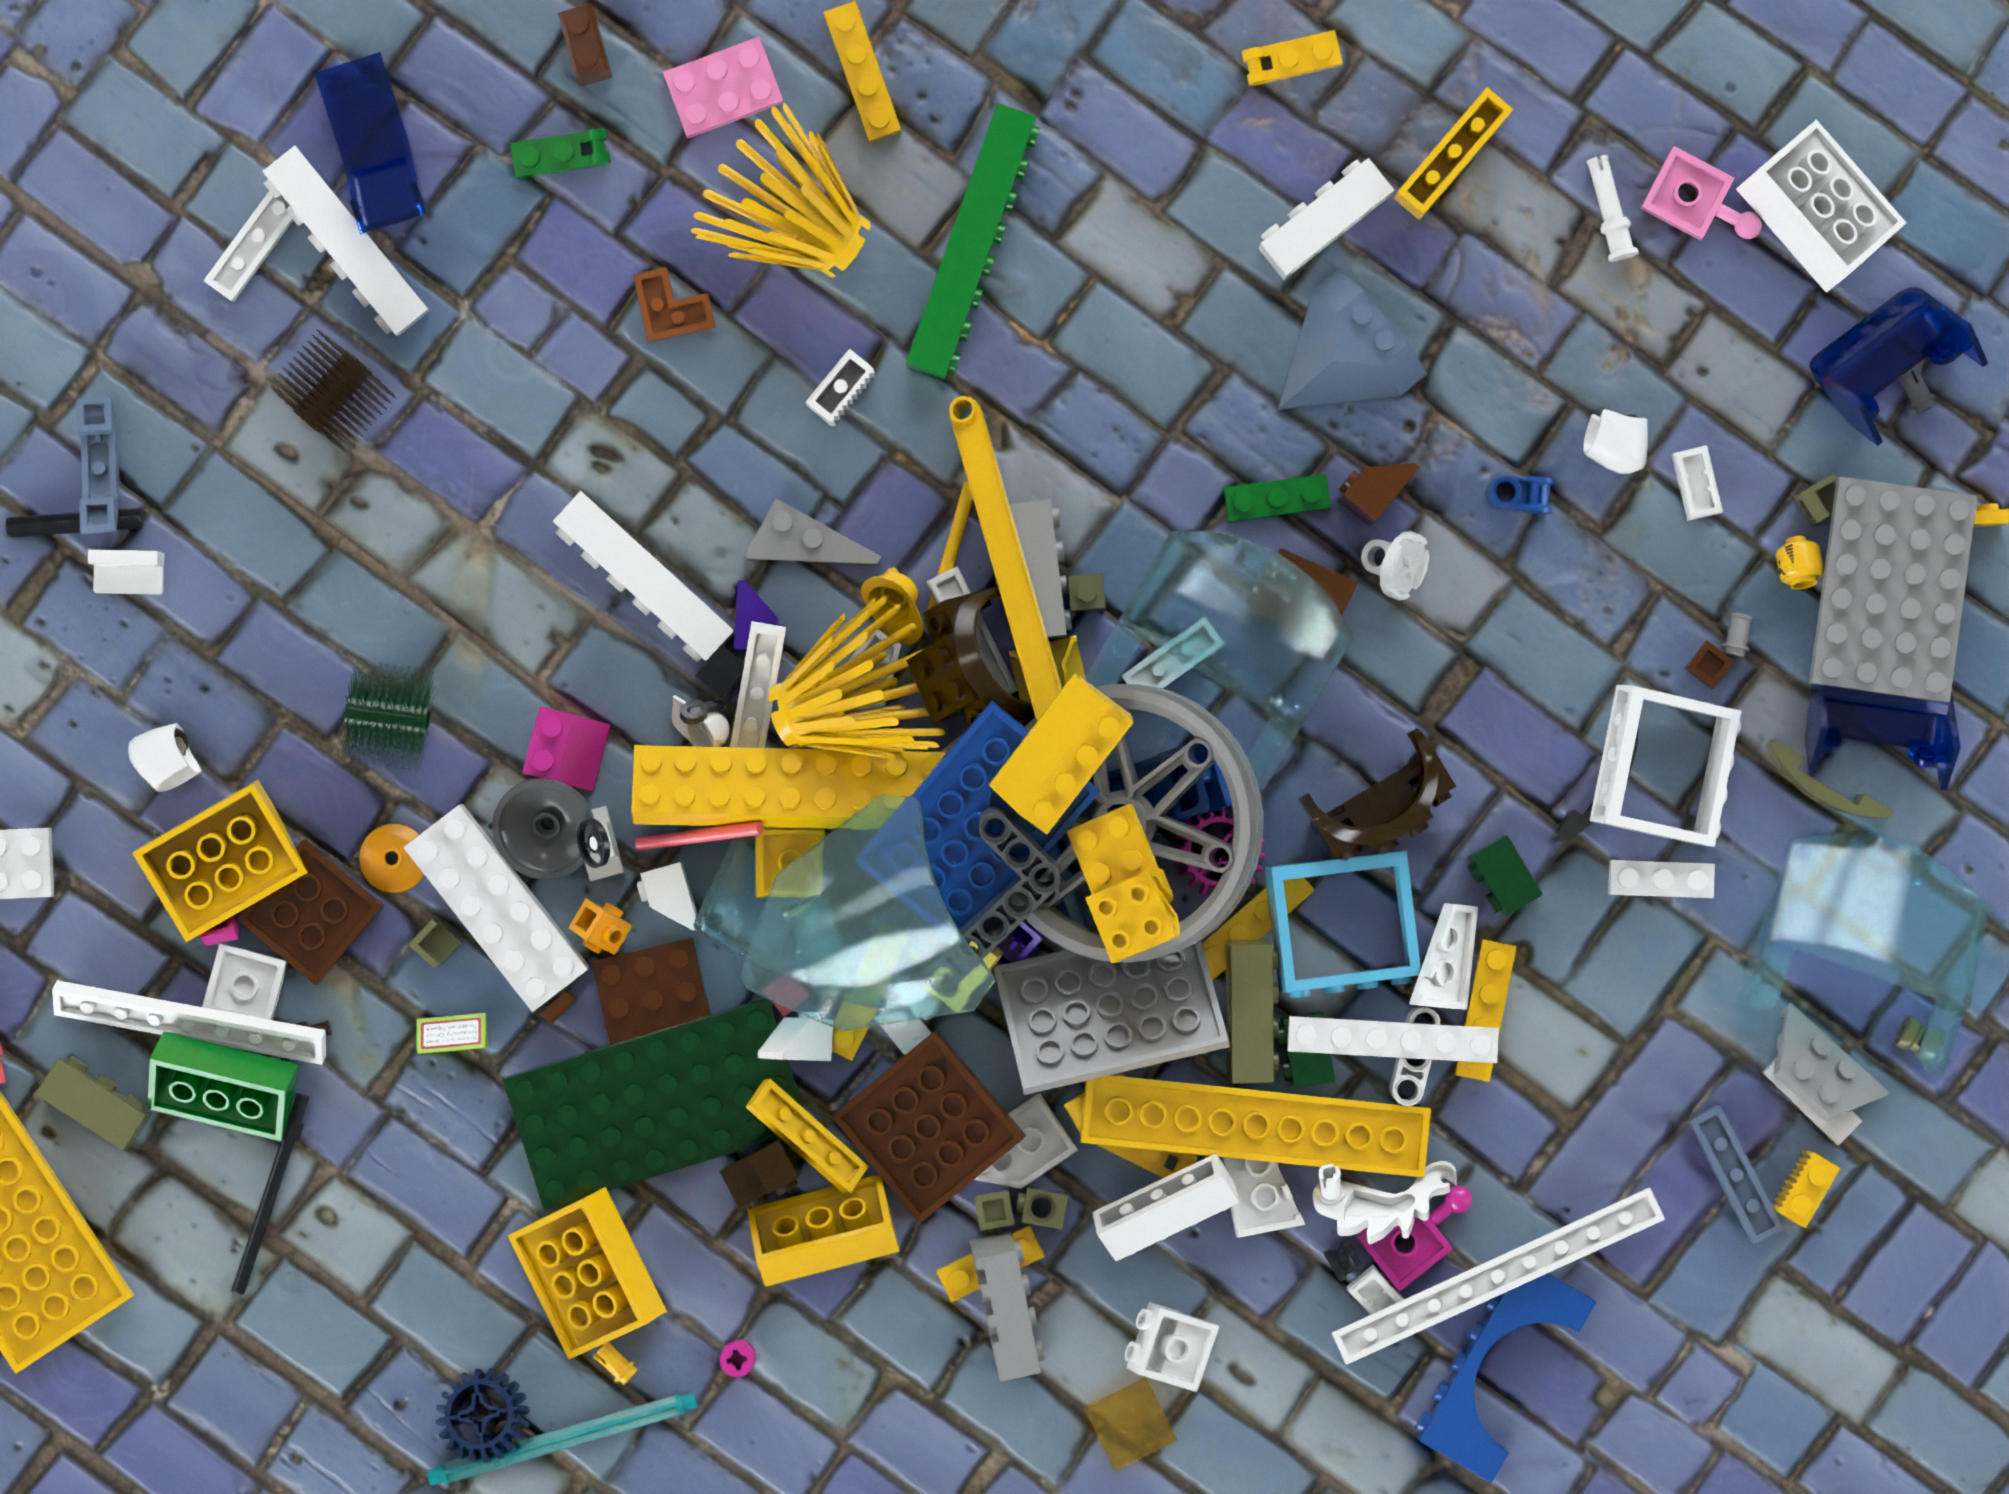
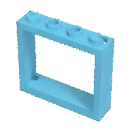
[1264,851,1421,998]

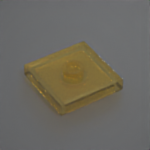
[1084,1377,1177,1471]

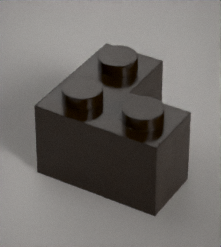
[719,1138,802,1210]

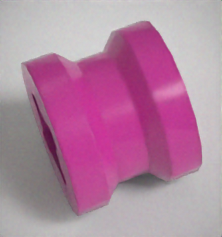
[720,1339,756,1377]

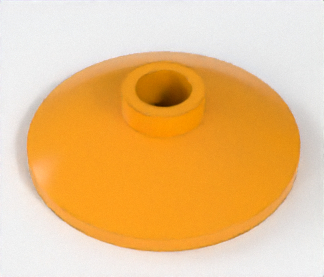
[359,824,424,893]

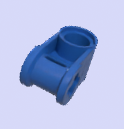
[1485,476,1554,514]

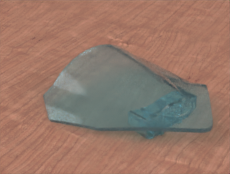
[741,794,995,1031]

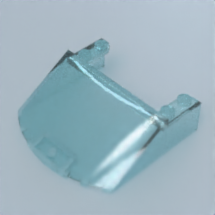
[1084,530,1353,790]
[1735,833,1988,1075]

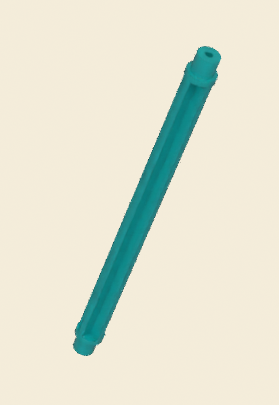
[427,1392,698,1486]

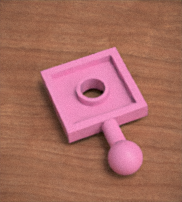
[1640,146,1762,241]

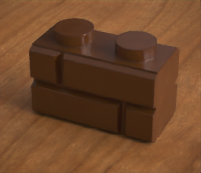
[558,4,613,86]

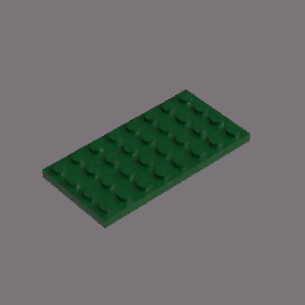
[502,997,803,1210]

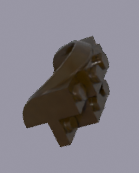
[1298,728,1456,861]

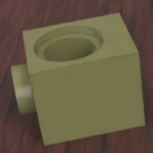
[1016,1185,1068,1230]

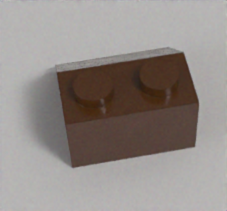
[1338,463,1420,527]

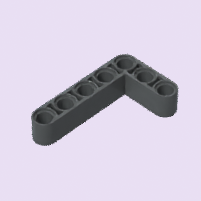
[927,806,1060,991]

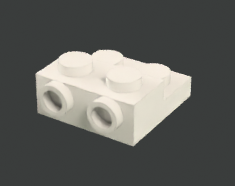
[1125,1302,1220,1392]

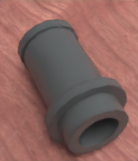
[1897,368,1936,414]

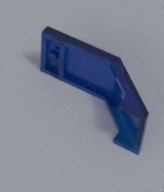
[314,52,428,235]

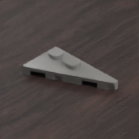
[744,499,882,565]

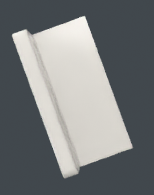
[88,549,165,595]

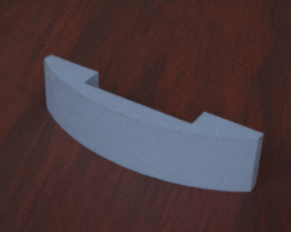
[76,396,119,534]

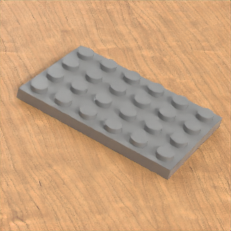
[1809,477,1978,703]
[993,940,1229,1095]

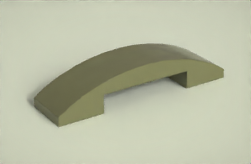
[1766,739,1894,818]

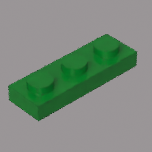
[1223,474,1331,523]

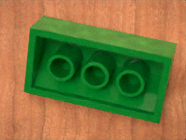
[147,1031,298,1141]

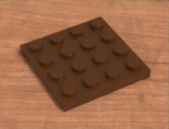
[831,1029,1026,1223]

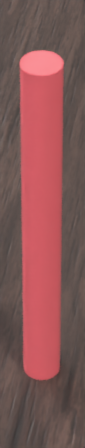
[636,821,763,851]

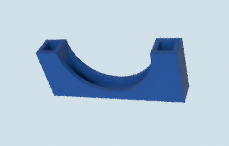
[1415,1273,1596,1483]

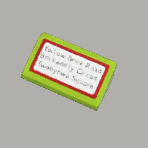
[416,1013,489,1054]

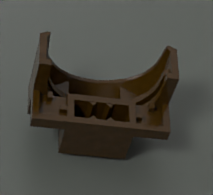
[906,586,1035,727]

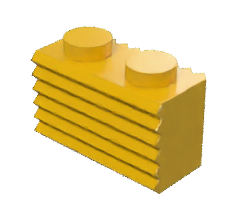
[1772,1150,1841,1228]

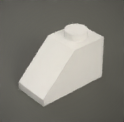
[637,862,702,931]
[758,1011,833,1061]

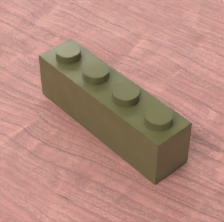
[1225,940,1279,1084]

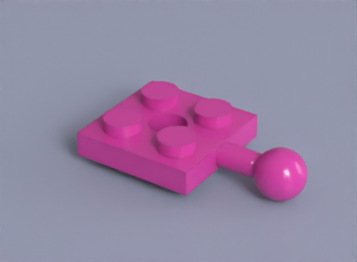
[1355,1186,1473,1292]

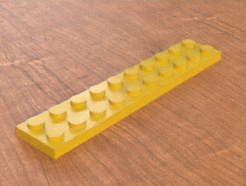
[1080,1075,1431,1178]

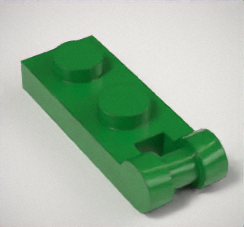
[510,128,611,179]

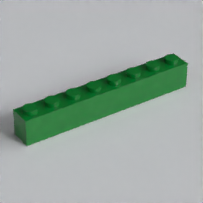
[906,103,1040,380]

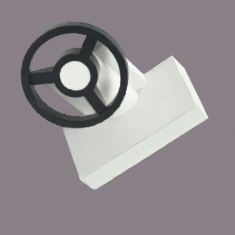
[577,806,624,882]

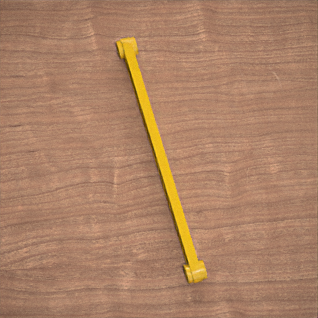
[949,396,1062,721]

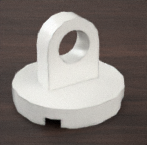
[1361,531,1429,601]

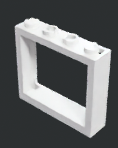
[1590,685,1742,847]

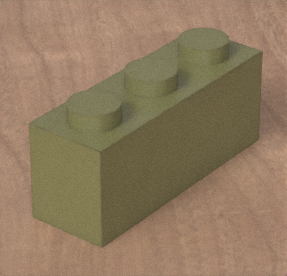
[35,1056,153,1151]

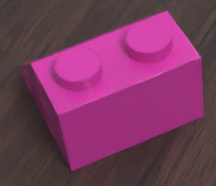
[522,706,611,791]

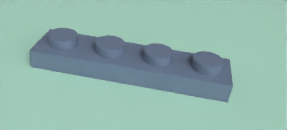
[1687,1105,1785,1245]

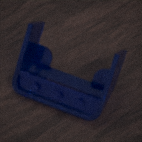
[1809,287,1988,446]
[1805,684,1961,791]

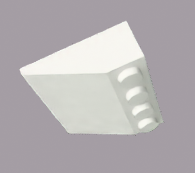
[1736,120,1906,293]

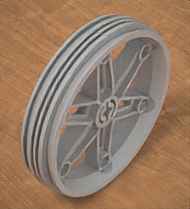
[1009,684,1263,962]

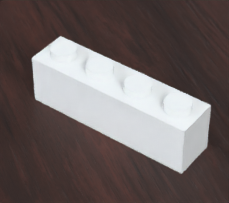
[1258,158,1394,280]
[1092,1153,1240,1261]

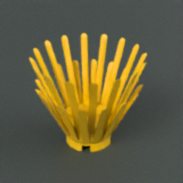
[690,103,871,278]
[768,596,946,759]

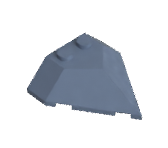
[1278,269,1427,410]

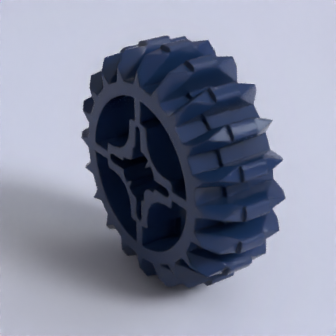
[436,1368,530,1464]

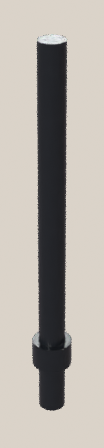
[231,1093,310,1295]

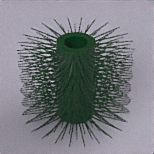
[340,660,434,772]

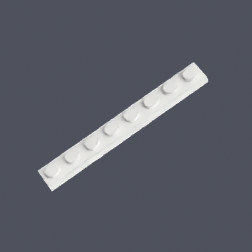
[52,980,326,1065]

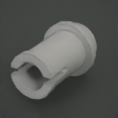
[1721,613,1753,658]

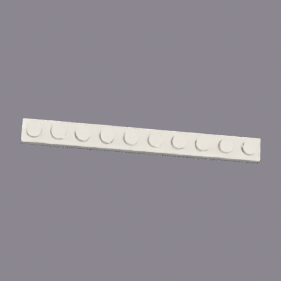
[1332,1187,1665,1365]

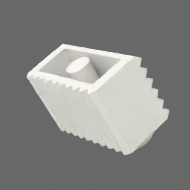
[806,349,875,426]

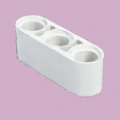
[1389,1006,1440,1106]

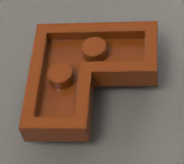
[633,267,716,343]

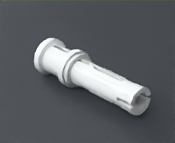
[1586,155,1639,262]

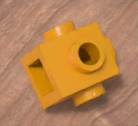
[568,898,633,955]

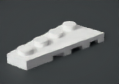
[1221,1157,1305,1238]

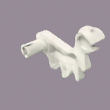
[1313,1161,1457,1244]

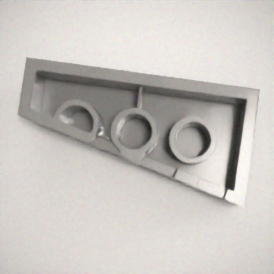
[969,1232,1045,1382]

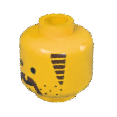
[1776,536,1824,590]

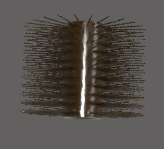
[269,329,397,453]

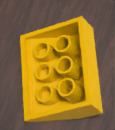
[132,780,308,942]
[507,1187,667,1360]

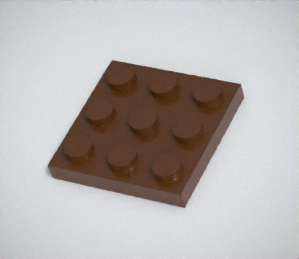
[236,839,385,986]
[591,937,711,1045]

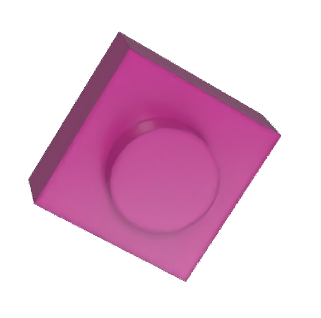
[200,913,239,946]

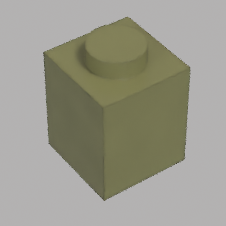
[1067,573,1106,613]

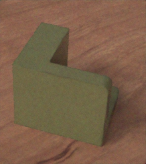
[1793,472,1837,526]
[409,919,462,968]
[974,1187,1015,1231]

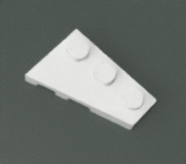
[1409,903,1478,1010]

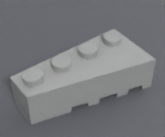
[1009,499,1072,640]

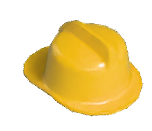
[861,567,924,645]

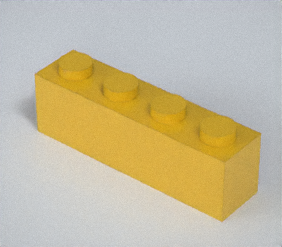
[1393,87,1513,221]

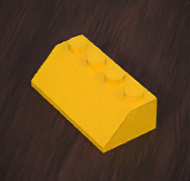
[989,673,1134,835]
[747,1174,900,1287]

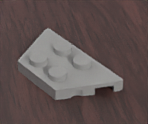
[1773,1003,1889,1122]

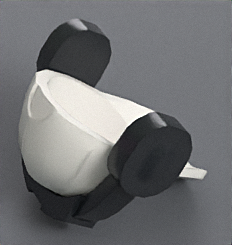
[672,695,732,747]

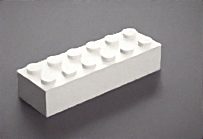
[404,804,590,1013]

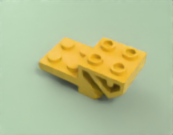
[1066,804,1181,964]

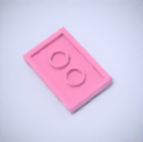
[663,37,784,139]

